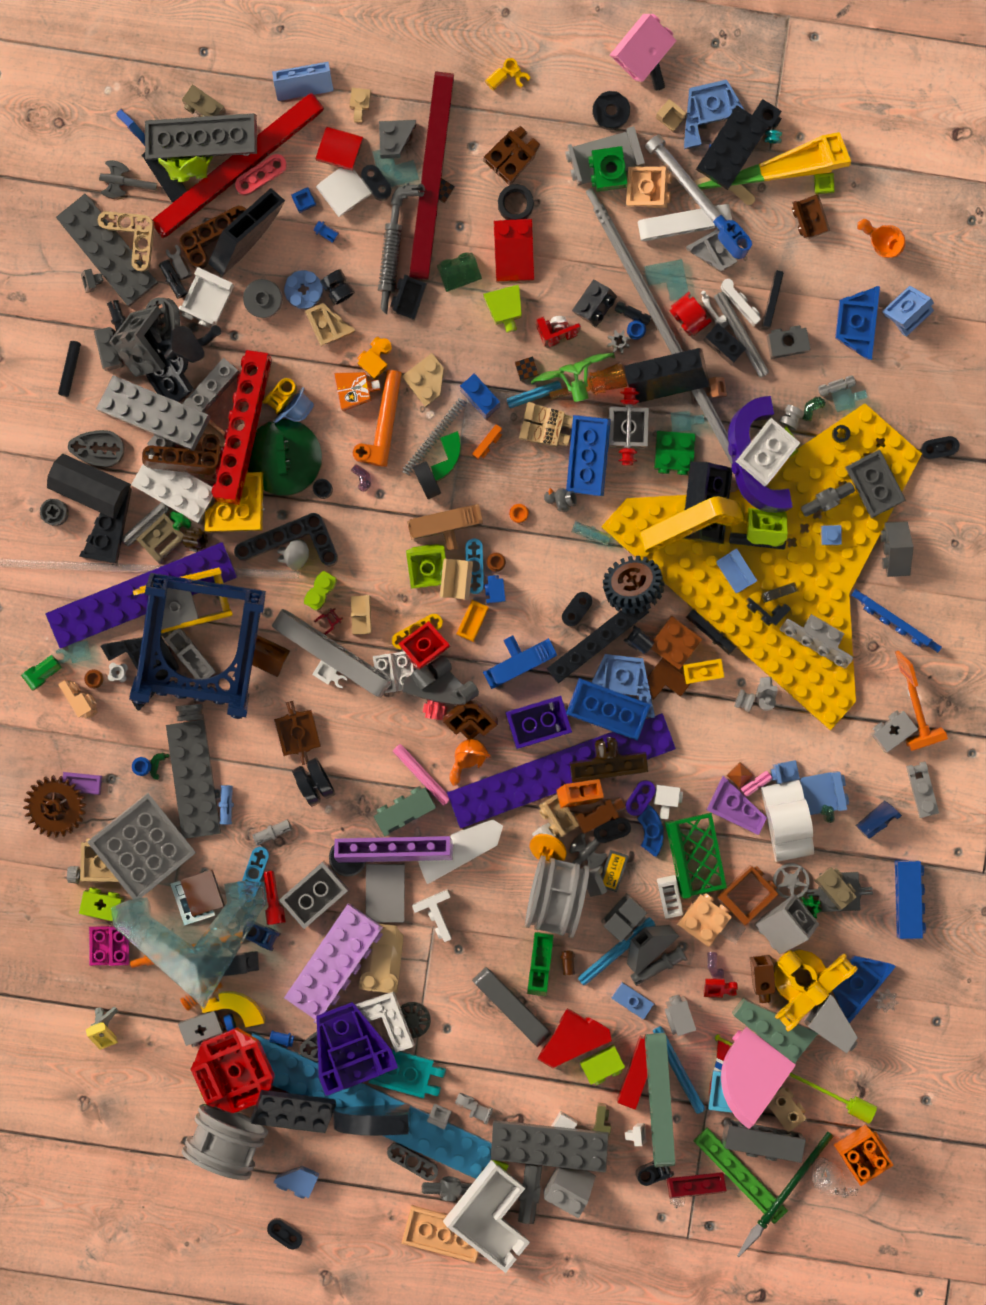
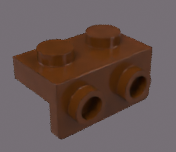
[792,194,830,239]

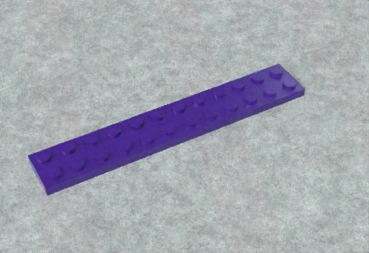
[447,713,676,828]

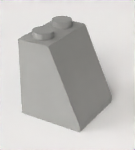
[756,894,819,954]
[804,994,858,1053]
[544,1167,596,1219]

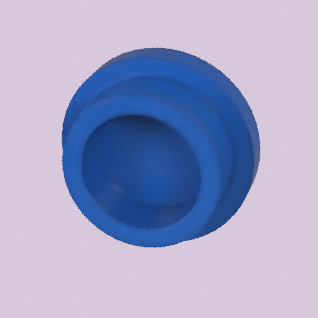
[627,320,646,340]
[132,757,151,776]

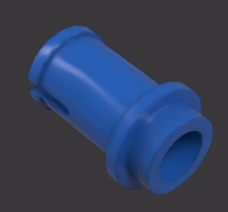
[313,221,339,243]
[269,1030,295,1048]

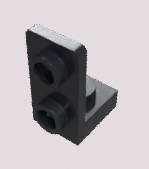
[745,597,791,626]

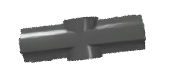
[518,1164,542,1224]

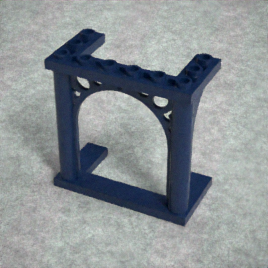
[129,573,266,719]

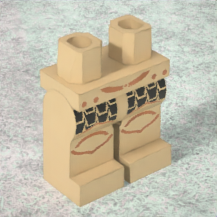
[519,402,573,447]

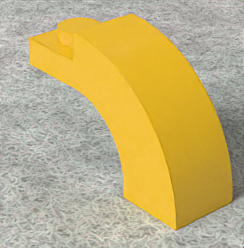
[201,991,266,1028]

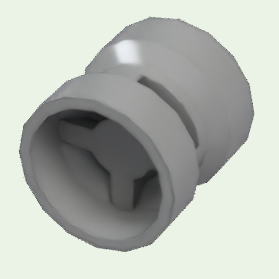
[779,405,804,430]

